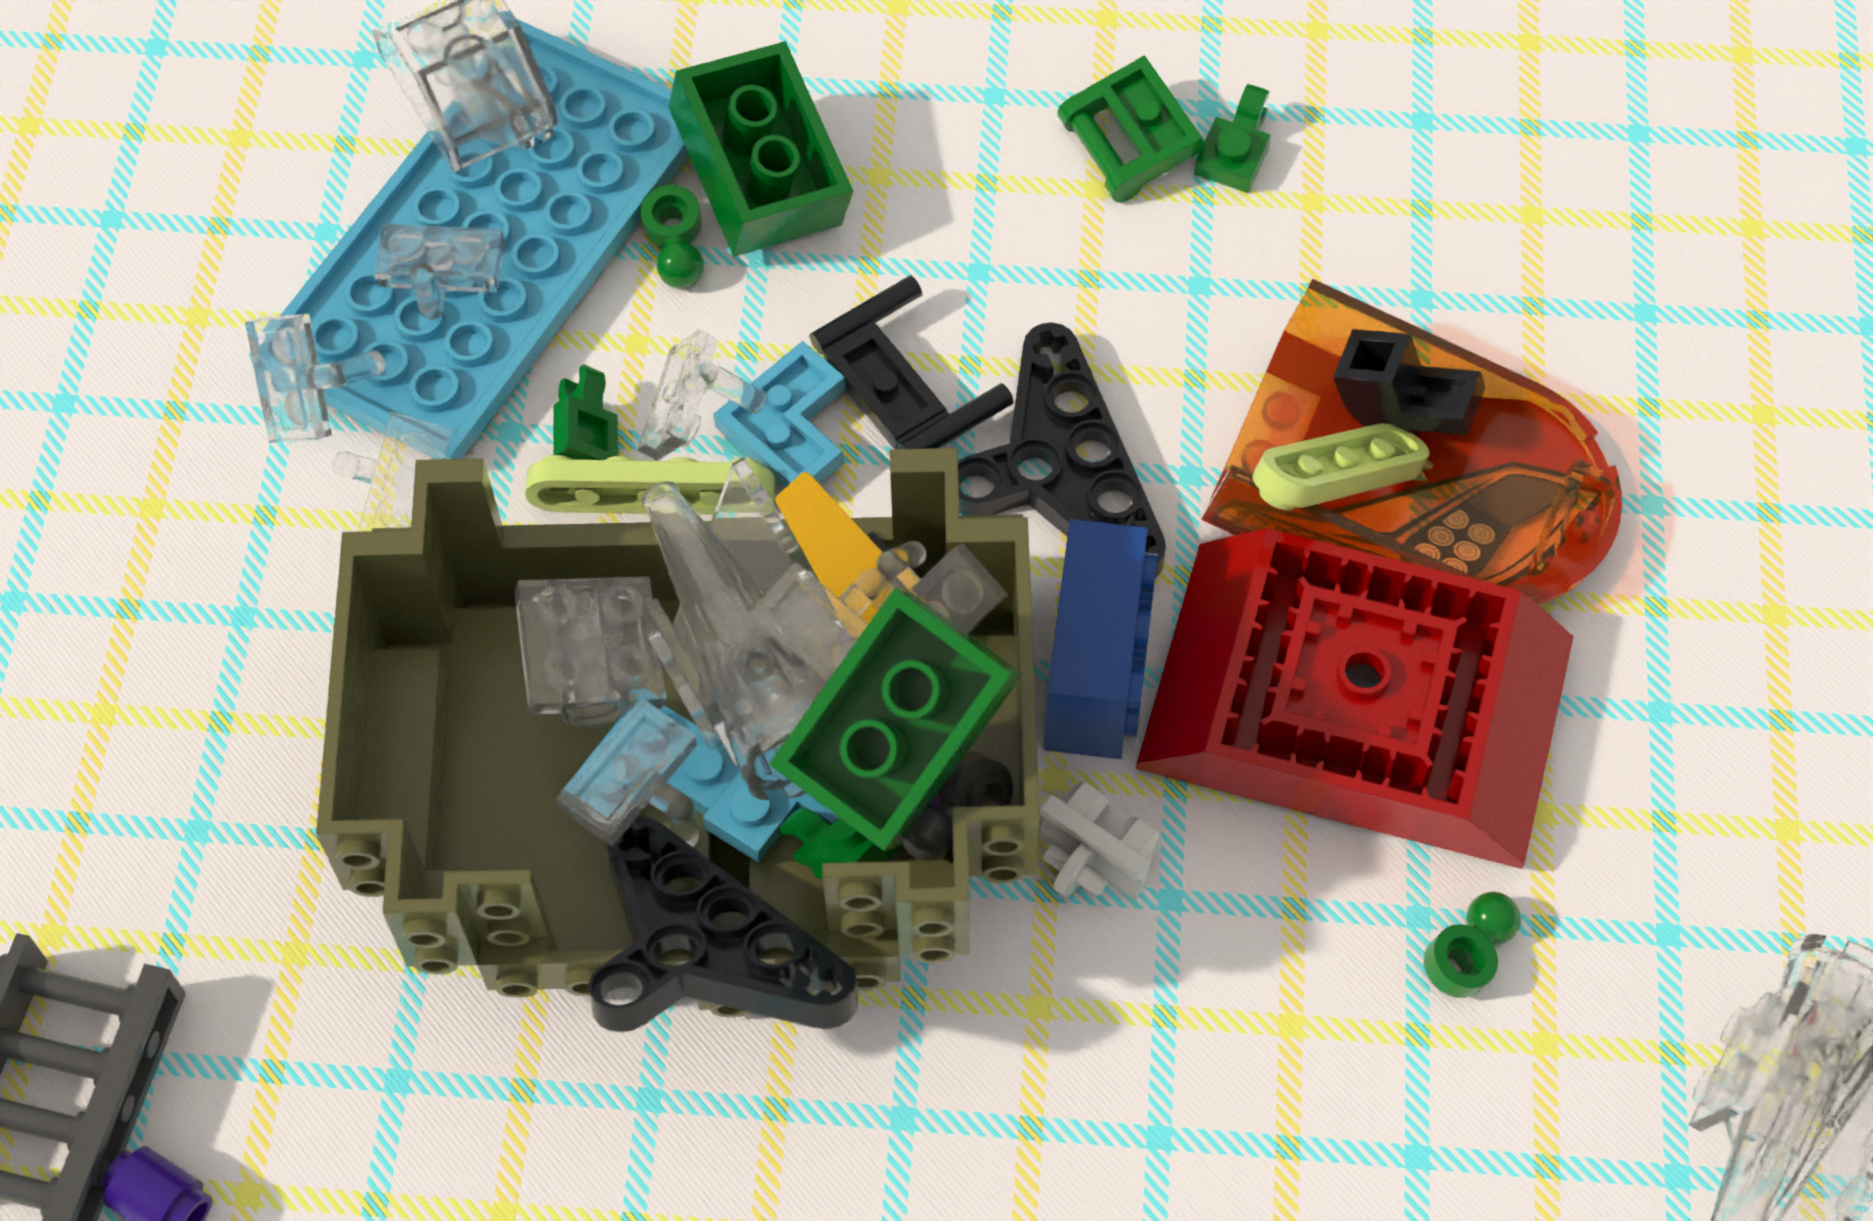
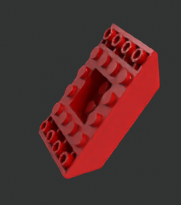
[1136,528,1574,869]

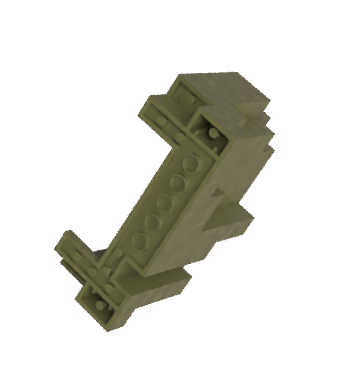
[316,448,1040,1017]

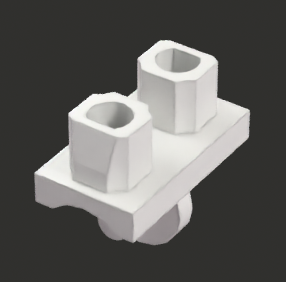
[1039,781,1160,901]

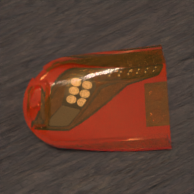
[1201,278,1622,605]

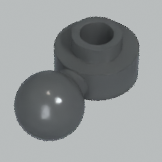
[902,752,1013,861]

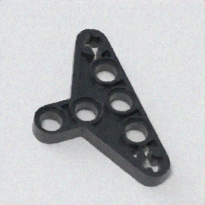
[958,322,1166,579]
[588,816,858,1032]

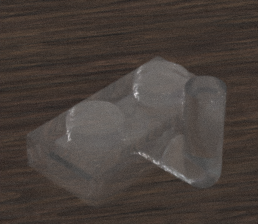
[374,224,505,320]
[245,314,385,443]
[637,329,767,461]
[332,412,454,532]
[876,541,1009,633]
[750,562,894,682]
[556,699,699,847]

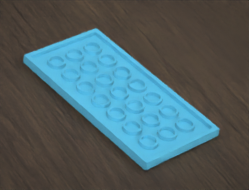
[249,19,689,459]

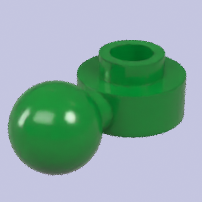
[640,185,704,289]
[1424,891,1521,998]

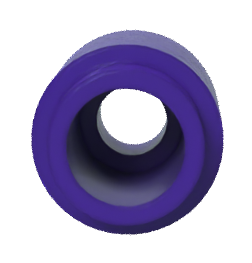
[102,1146,213,1221]

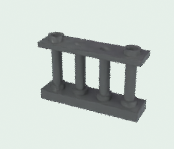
[0,933,186,1221]

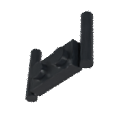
[809,275,1014,449]

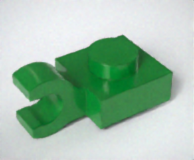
[1194,84,1271,193]
[553,364,618,460]
[779,808,903,879]

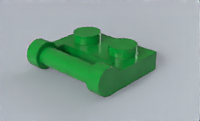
[1057,55,1205,203]

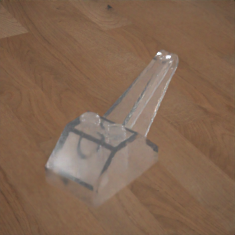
[372,0,558,173]

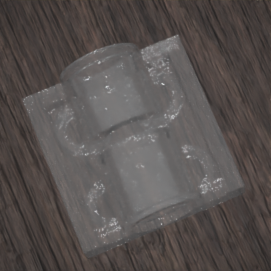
[514,577,667,727]

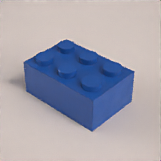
[1044,519,1158,759]

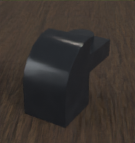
[1333,329,1486,436]

